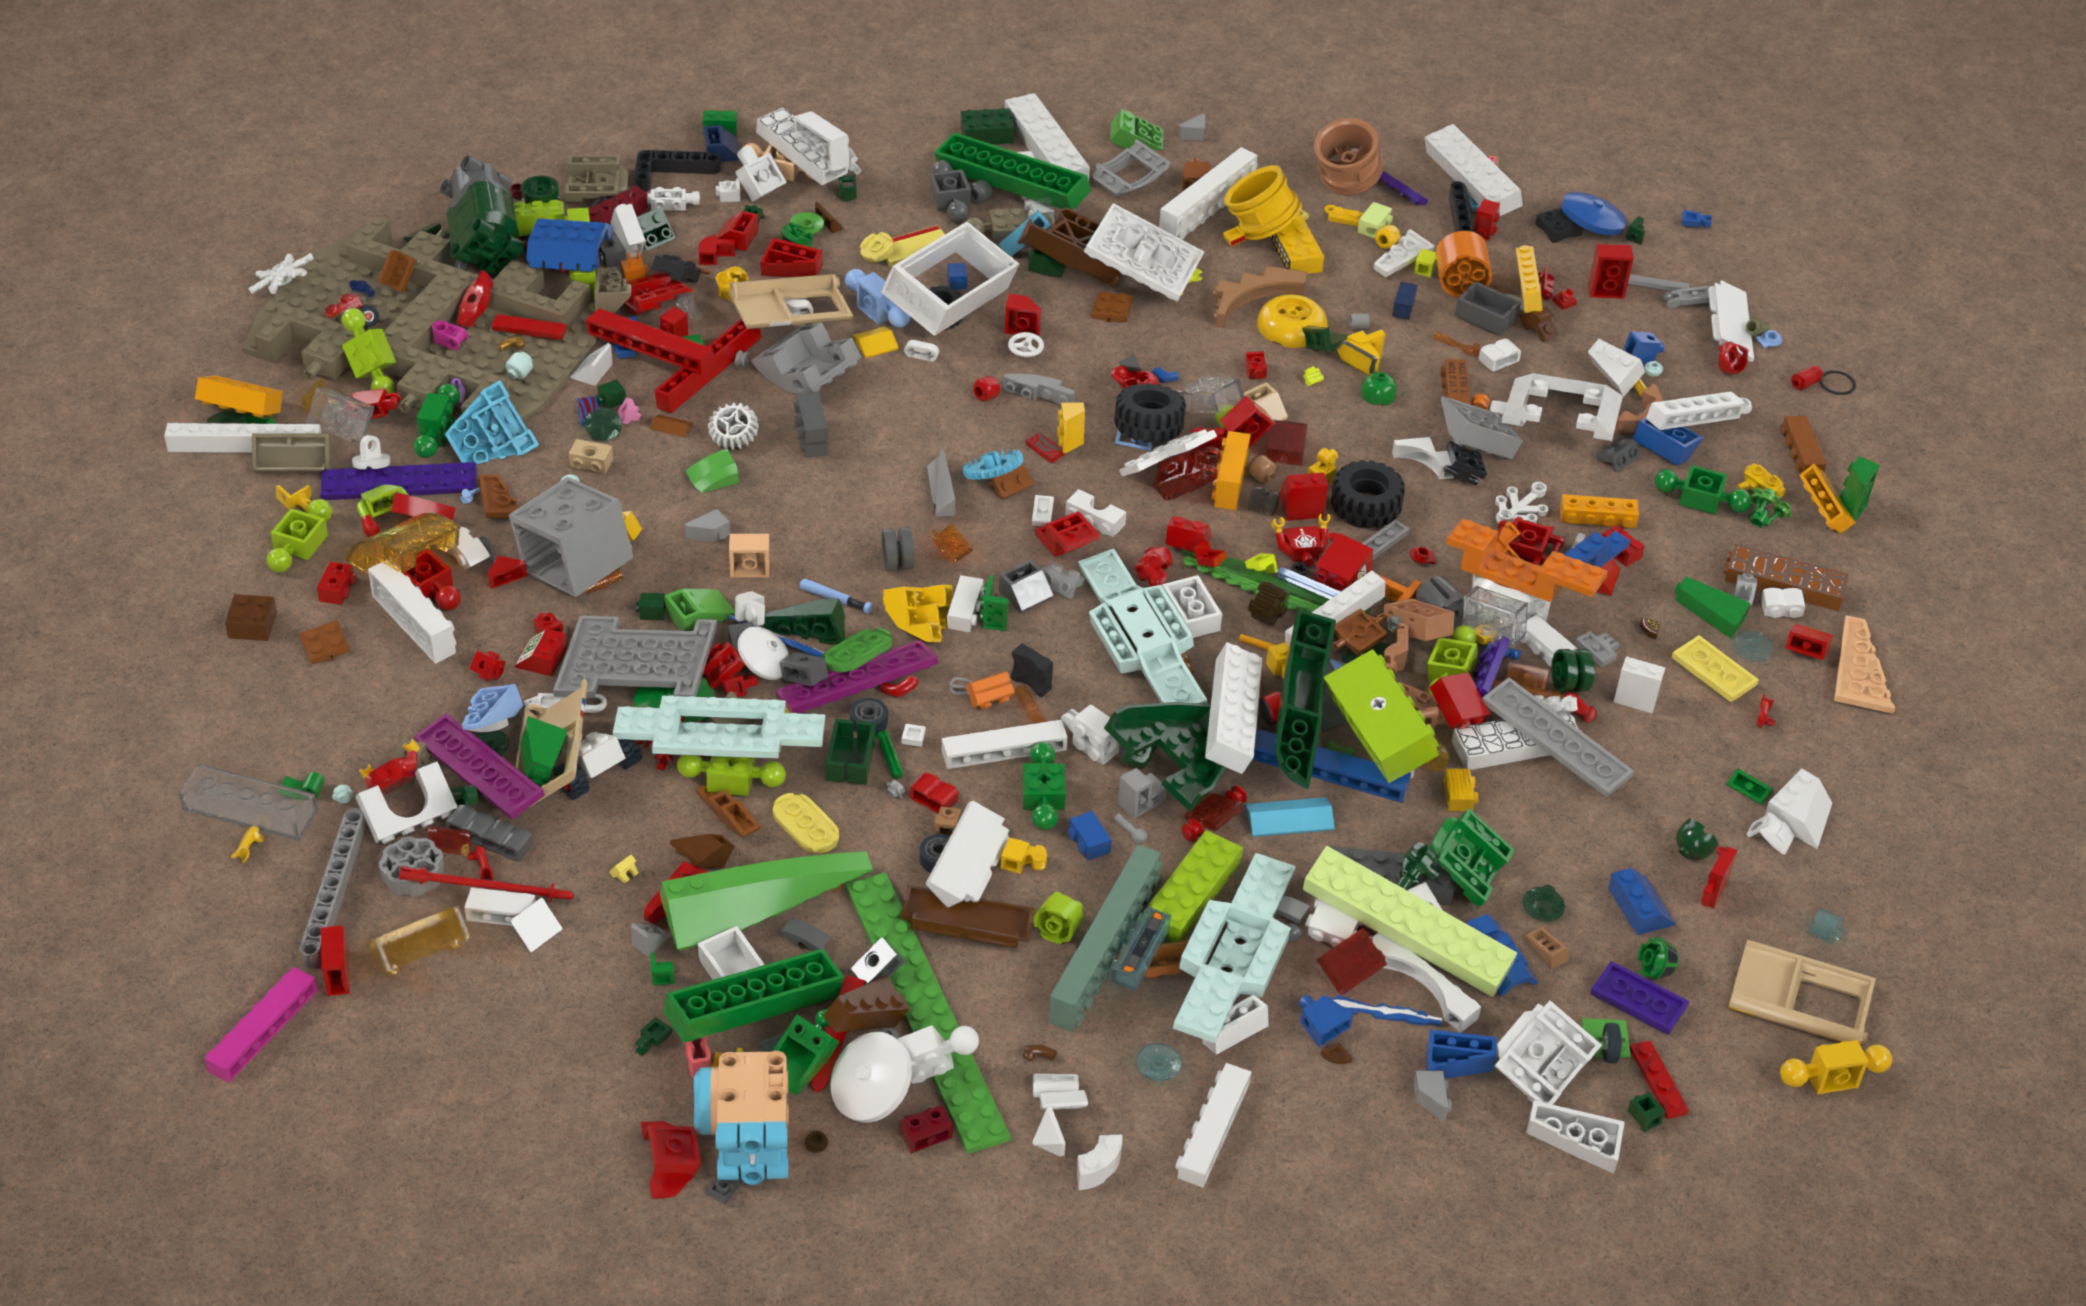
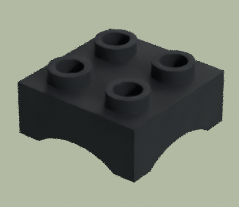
[1535,208,1583,243]
[651,254,702,283]
[1011,643,1053,698]

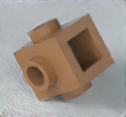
[933,807,962,836]

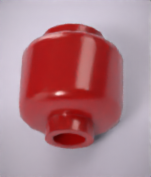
[973,376,1000,402]

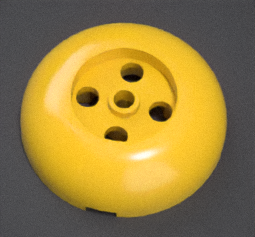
[1257,294,1328,348]

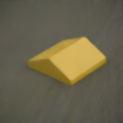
[852,326,899,358]

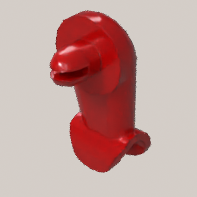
[1564,692,1597,723]
[1757,694,1775,728]
[467,846,494,881]

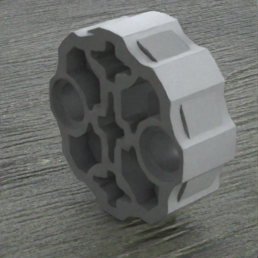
[379,836,445,897]

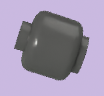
[970,180,992,204]

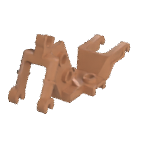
[1384,623,1448,730]

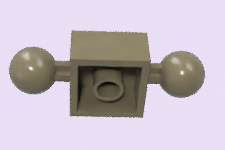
[965,208,1054,247]

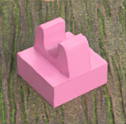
[618,397,641,424]

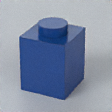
[947,263,967,290]

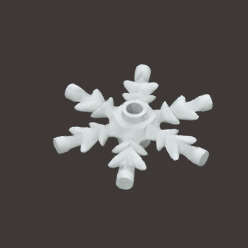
[248,253,314,294]

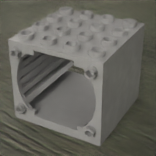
[509,477,634,597]

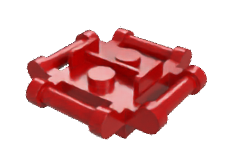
[1497,516,1565,565]

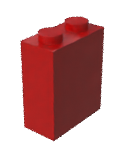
[1429,673,1490,729]
[321,925,350,996]

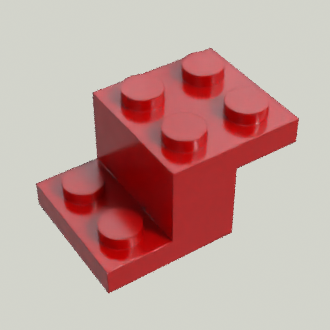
[1035,511,1099,557]

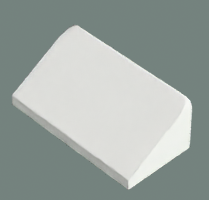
[1033,1073,1079,1097]
[1040,1090,1088,1110]

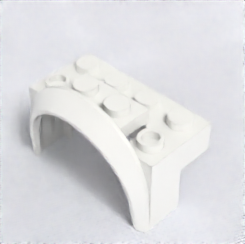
[1468,574,1551,622]

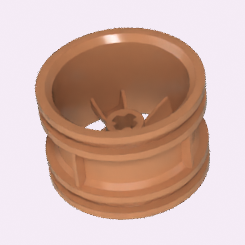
[1314,118,1383,195]

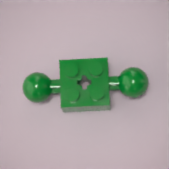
[413,384,460,458]
[1654,465,1752,514]
[1022,742,1066,830]

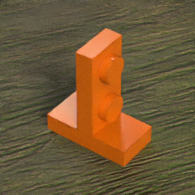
[1377,574,1422,602]

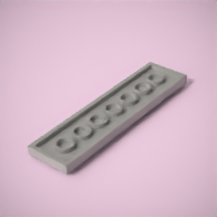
[1482,678,1634,797]

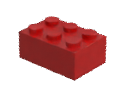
[1588,244,1634,299]

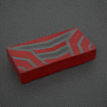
[1026,432,1065,463]

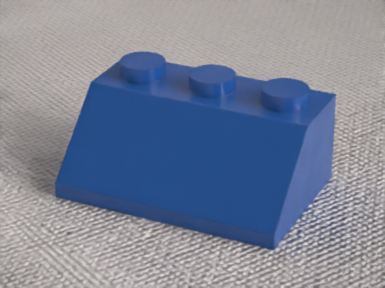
[1633,418,1704,466]
[1608,868,1676,935]

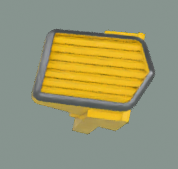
[1336,330,1386,375]

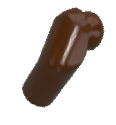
[1023,1044,1057,1061]

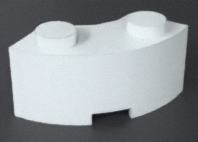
[439,527,490,569]
[1077,1135,1122,1190]

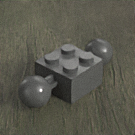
[929,160,971,223]

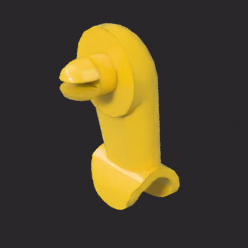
[231,826,264,863]

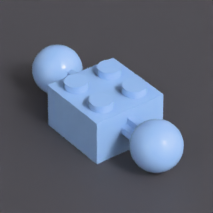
[845,269,911,328]

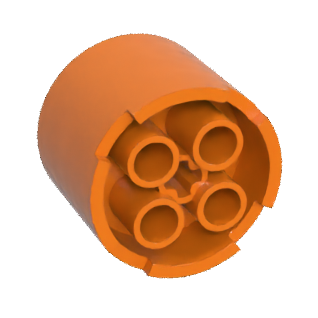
[1435,231,1492,297]

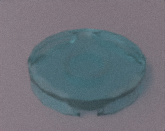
[1733,631,1773,662]

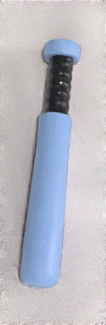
[800,579,873,614]

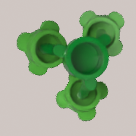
[1749,488,1792,528]

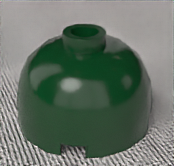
[1676,818,1719,860]

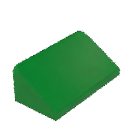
[1726,768,1774,805]

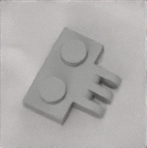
[1575,631,1620,668]

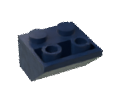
[703,125,740,162]

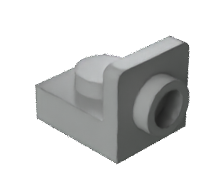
[1734,573,1757,605]

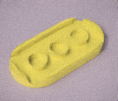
[773,793,839,853]

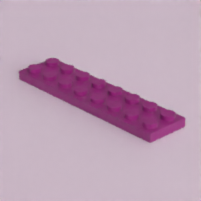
[775,640,939,714]
[414,713,545,820]

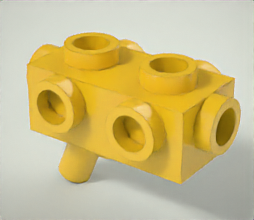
[1737,463,1786,500]

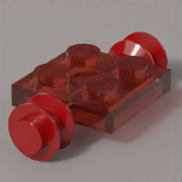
[1182,785,1247,842]

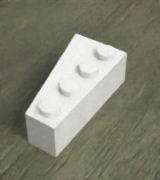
[794,111,849,171]
[1526,1101,1624,1174]

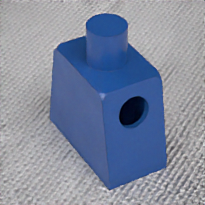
[1623,331,1665,365]
[1299,995,1353,1047]

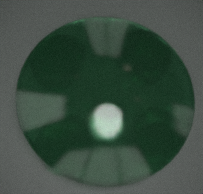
[585,408,622,441]
[1523,885,1566,922]

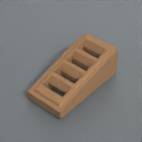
[1525,927,1569,968]

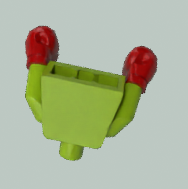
[357,485,419,539]

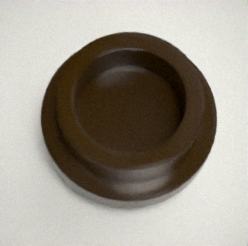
[805,1130,828,1153]

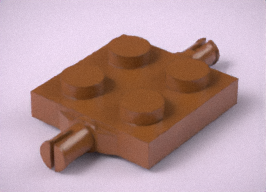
[1332,609,1388,656]

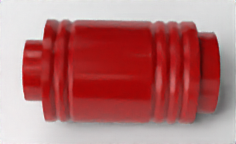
[1791,365,1823,391]

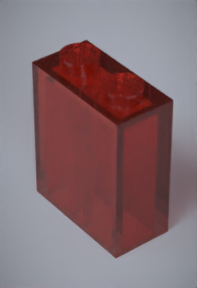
[1266,420,1308,466]
[1316,928,1387,995]

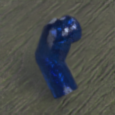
[349,280,375,297]

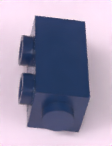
[1392,282,1418,320]

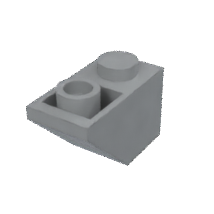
[1413,1071,1451,1120]

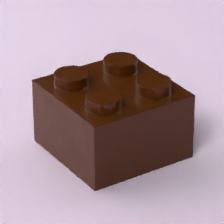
[225,594,277,641]

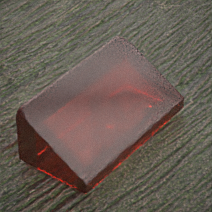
[428,826,473,856]

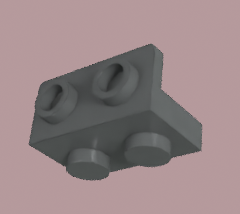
[1596,437,1640,472]

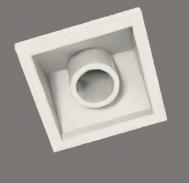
[570,343,613,386]

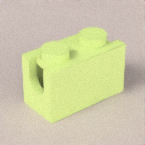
[1358,202,1393,238]

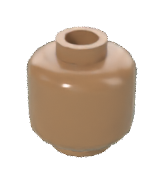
[1249,455,1276,483]

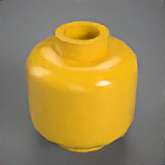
[1375,225,1400,249]

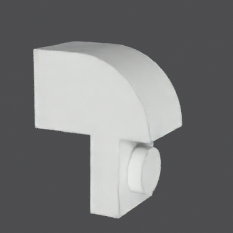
[735,591,765,626]

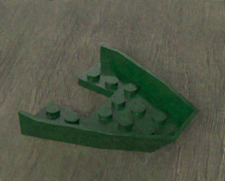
[1104,702,1227,813]

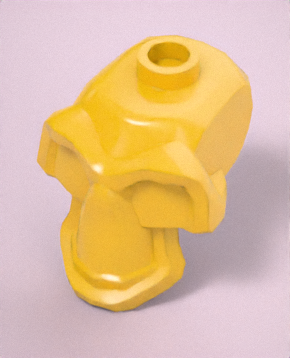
[715,266,748,302]

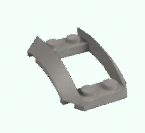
[1092,139,1172,197]

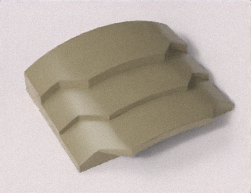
[565,155,629,202]

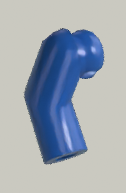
[1152,367,1179,383]

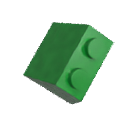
[520,716,568,788]

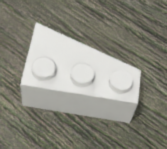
[1588,339,1645,397]

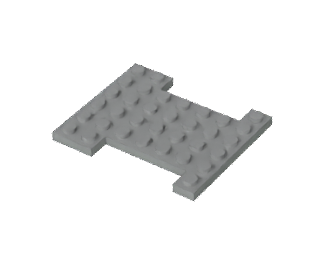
[553,616,717,698]

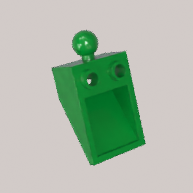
[773,1010,840,1096]

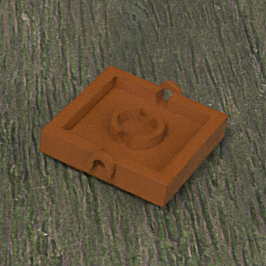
[1091,292,1133,323]
[299,620,350,664]

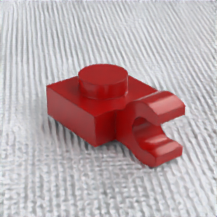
[721,674,758,698]

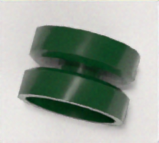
[521,175,560,204]
[1551,648,1595,693]

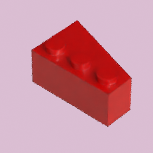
[760,238,823,277]

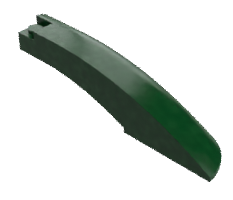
[1275,609,1336,789]

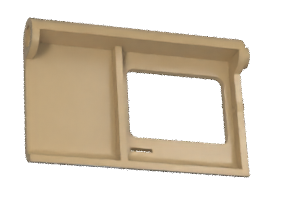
[730,274,853,329]

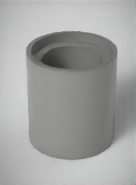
[1349,313,1369,330]

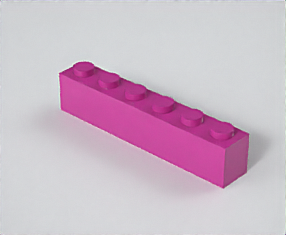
[204,967,318,1083]

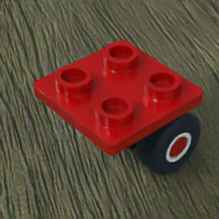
[323,293,379,327]

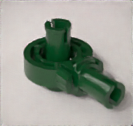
[1396,842,1440,891]

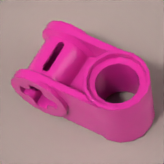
[432,320,468,350]

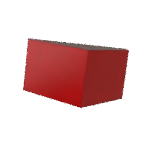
[488,555,527,589]

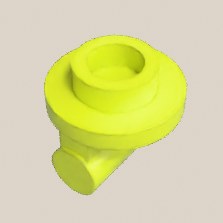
[1303,366,1324,386]

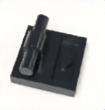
[1443,441,1487,485]

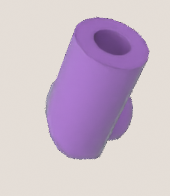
[450,378,466,407]

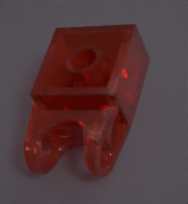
[1154,446,1221,501]

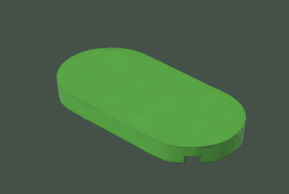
[824,628,893,672]

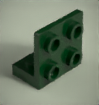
[1302,325,1349,352]

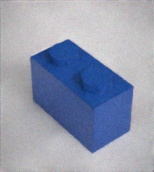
[1068,811,1112,861]

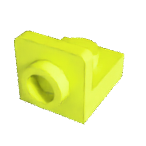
[1245,553,1278,573]

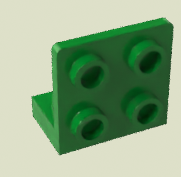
[980,575,1009,631]

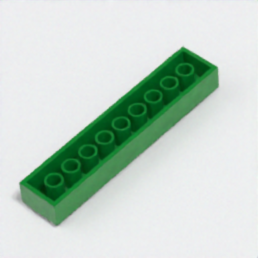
[934,132,1091,210]

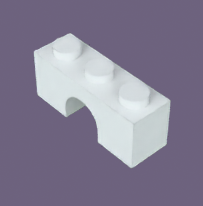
[1065,489,1126,537]

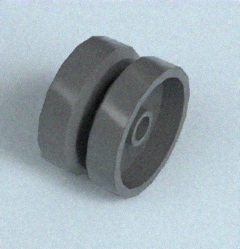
[882,527,914,571]

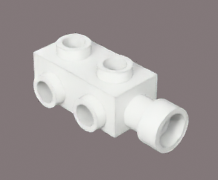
[647,187,700,211]

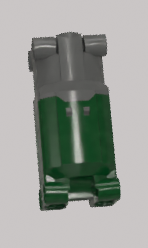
[440,155,525,279]

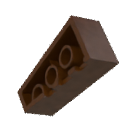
[824,976,910,1032]

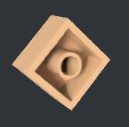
[729,534,770,577]

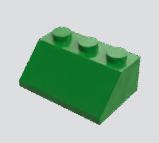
[1840,456,1880,526]

